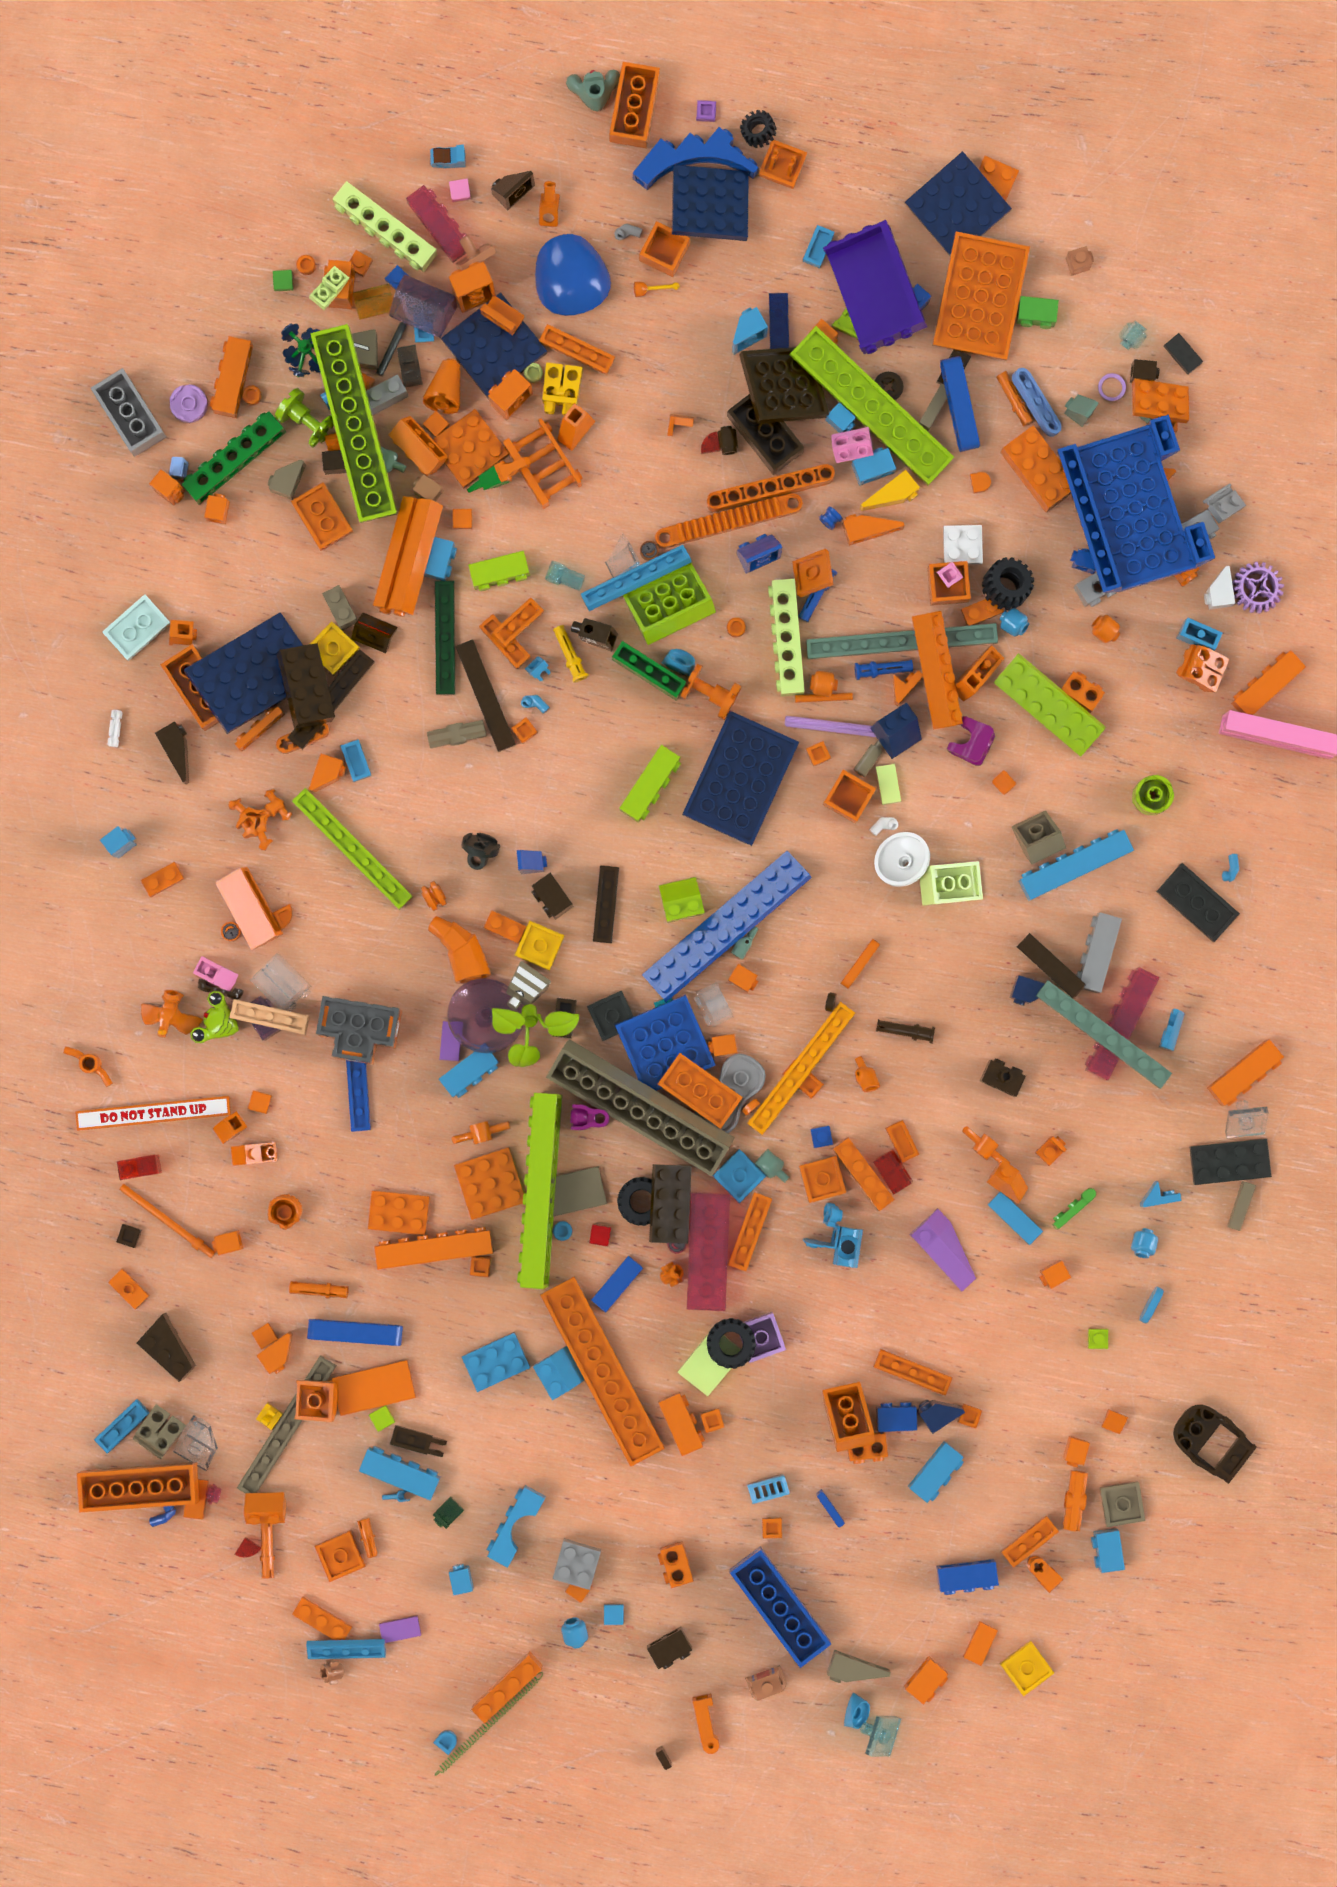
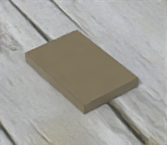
[550,1166,607,1217]

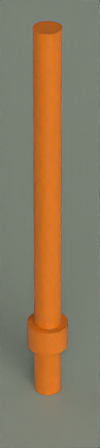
[119,1184,216,1258]

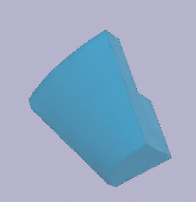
[1159,1008,1185,1051]

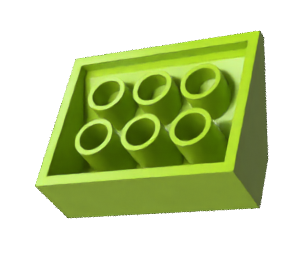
[622,563,716,645]

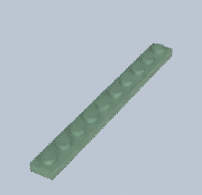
[806,623,998,659]

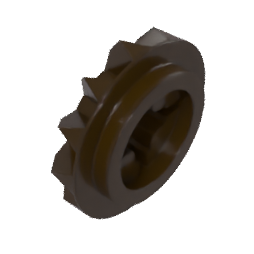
[874,371,904,400]

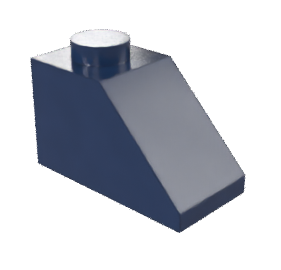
[1010,975,1045,1006]

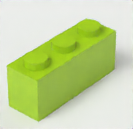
[468,550,530,591]

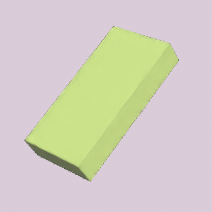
[876,764,901,805]

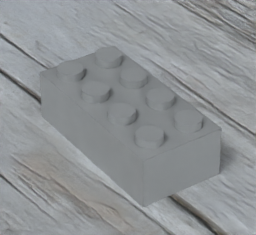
[91,368,167,457]

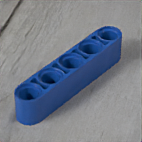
[940,356,980,452]
[307,1319,403,1346]

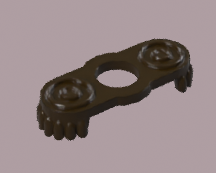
[198,979,244,1000]

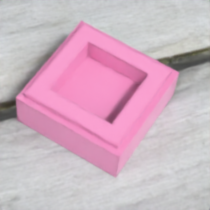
[449,179,471,202]

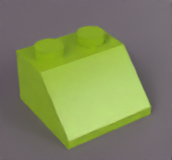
[659,877,705,923]

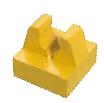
[256,1403,283,1430]

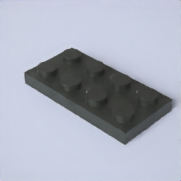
[1189,1139,1272,1185]

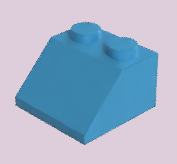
[732,307,768,355]
[533,1346,585,1401]

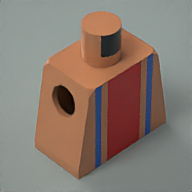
[745,1665,787,1701]

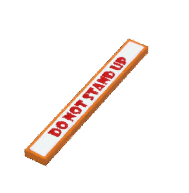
[75,1096,231,1131]

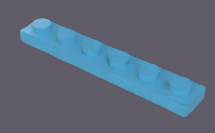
[581,545,692,611]

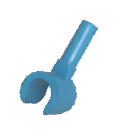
[382,1490,410,1502]

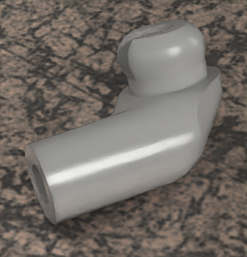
[614,224,642,240]

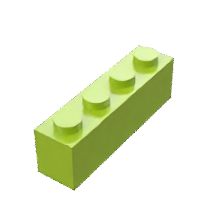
[619,745,681,823]

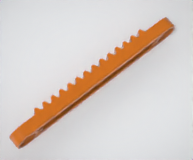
[655,493,803,548]

